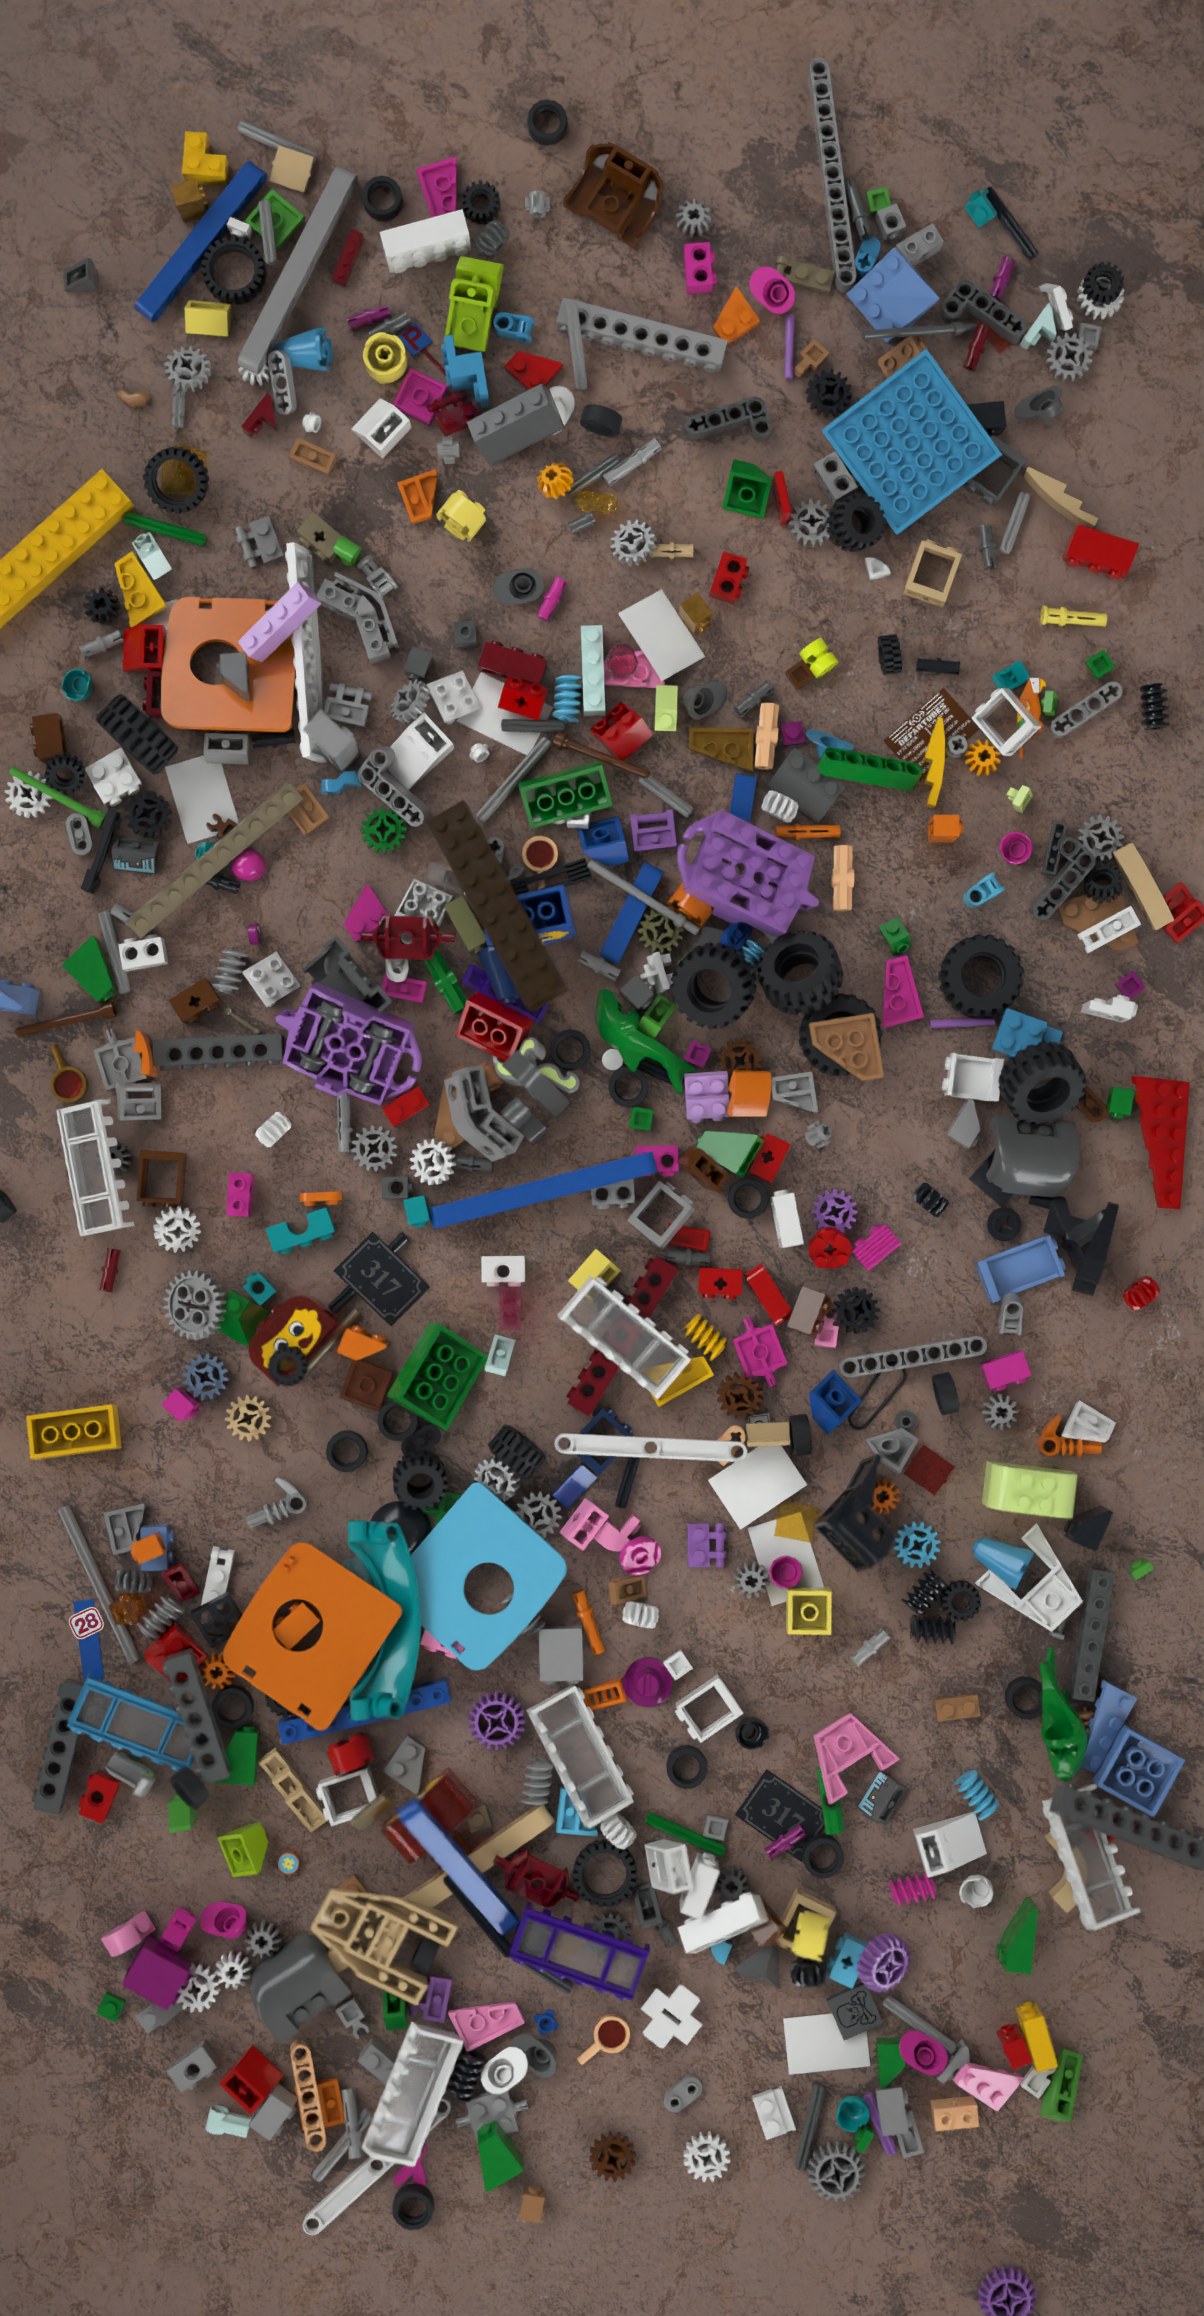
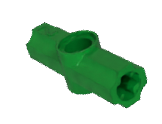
[423,950,467,1015]
[816,1767,845,1835]

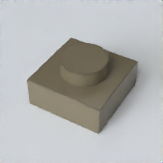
[465,1804,492,1833]

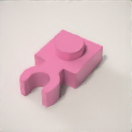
[814,1313,839,1349]

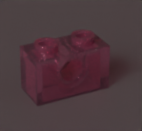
[499,1286,522,1330]

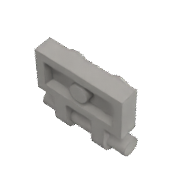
[235,516,285,569]
[323,683,373,728]

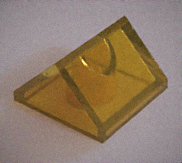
[161,444,206,494]

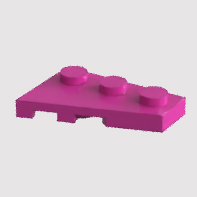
[416,156,457,218]
[882,956,924,1029]

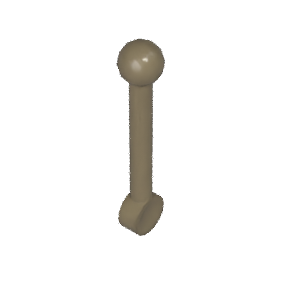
[224,1007,262,1035]

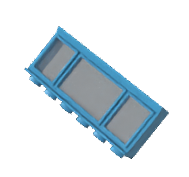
[67,1673,205,1771]

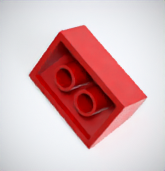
[1063,524,1140,580]
[455,992,533,1061]

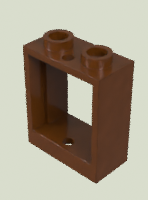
[137,1150,187,1208]

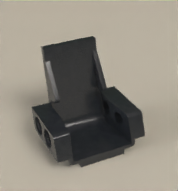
[812,1454,895,1572]

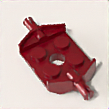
[360,915,456,960]
[493,1849,580,1908]

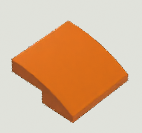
[134,1031,157,1077]
[726,1070,771,1117]
[294,2078,345,2131]

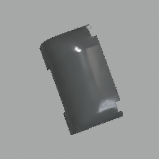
[302,935,393,1013]
[986,1114,1080,1197]
[250,1934,352,2044]

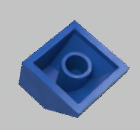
[577,817,629,866]
[809,1370,863,1435]

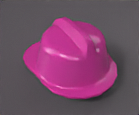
[749,266,795,314]
[200,1902,248,1939]
[899,2030,948,2076]

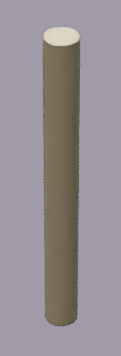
[305,1308,361,1376]

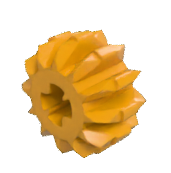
[536,461,574,500]
[965,739,1001,776]

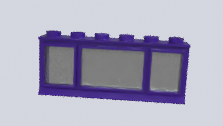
[509,1901,650,2000]

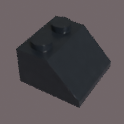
[1064,1506,1113,1552]

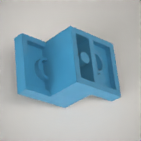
[441,335,490,409]
[992,1008,1063,1059]

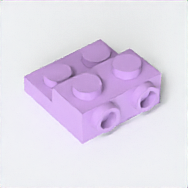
[684,1071,730,1123]

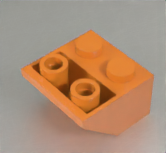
[337,1324,390,1361]

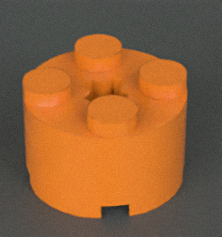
[667,882,714,929]

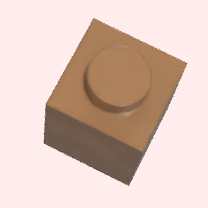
[519,2185,545,2224]

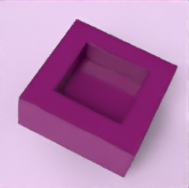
[780,721,805,747]
[1114,971,1146,1000]
[684,1040,712,1069]

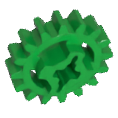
[360,807,407,854]

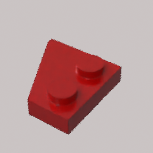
[504,351,563,390]

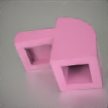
[593,1513,640,1551]
[101,1911,155,1957]

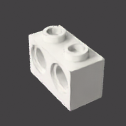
[118,934,169,972]

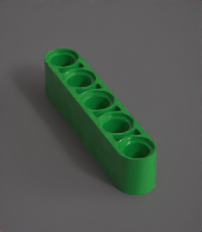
[817,747,923,791]

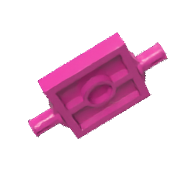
[732,1316,788,1387]

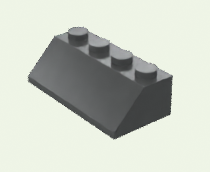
[467,384,565,466]

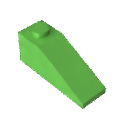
[1040,2049,1083,2123]

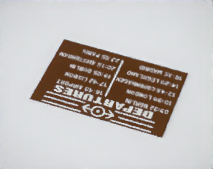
[883,688,980,781]

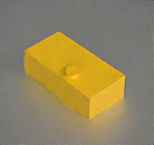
[26,1404,122,1460]

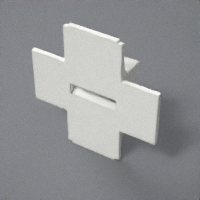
[640,1985,703,2049]

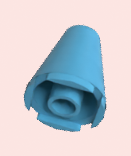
[271,327,333,372]
[972,1537,1034,1590]

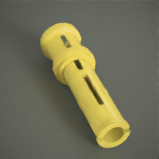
[1040,605,1107,627]

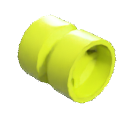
[799,637,839,678]

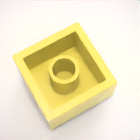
[786,1587,832,1635]

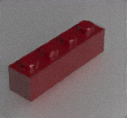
[332,229,365,287]

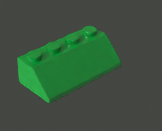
[518,760,613,829]

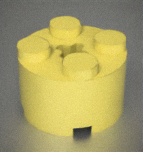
[363,332,407,384]
[436,490,486,542]
[792,1911,830,1961]

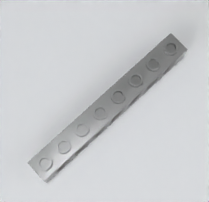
[556,297,728,372]

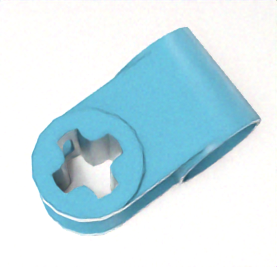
[963,871,1006,908]

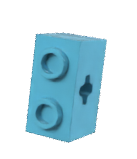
[826,1932,868,1989]

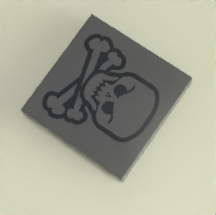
[826,1983,883,2041]

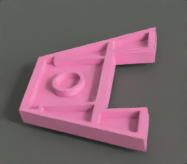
[813,1713,900,1804]

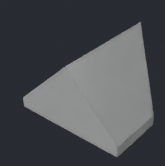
[865,1427,919,1474]

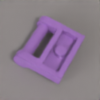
[630,809,677,852]

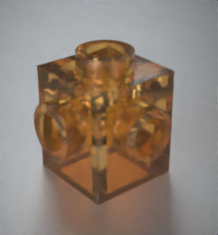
[108,1592,147,1625]

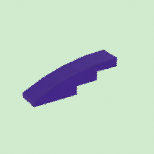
[460,964,549,1024]

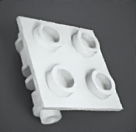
[426,671,481,725]
[242,952,301,1007]

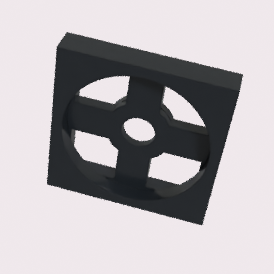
[190,1591,243,1648]

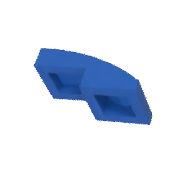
[730,773,757,822]

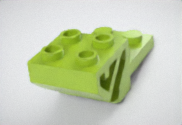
[444,256,504,352]

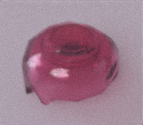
[605,644,638,680]

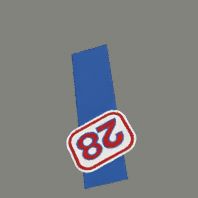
[69,1599,104,1682]

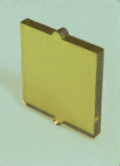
[774,1501,818,1542]

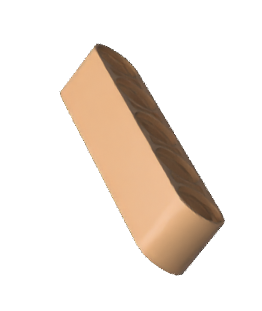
[290,2039,326,2152]

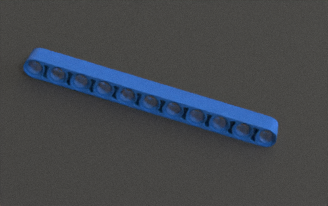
[428,1151,658,1229]

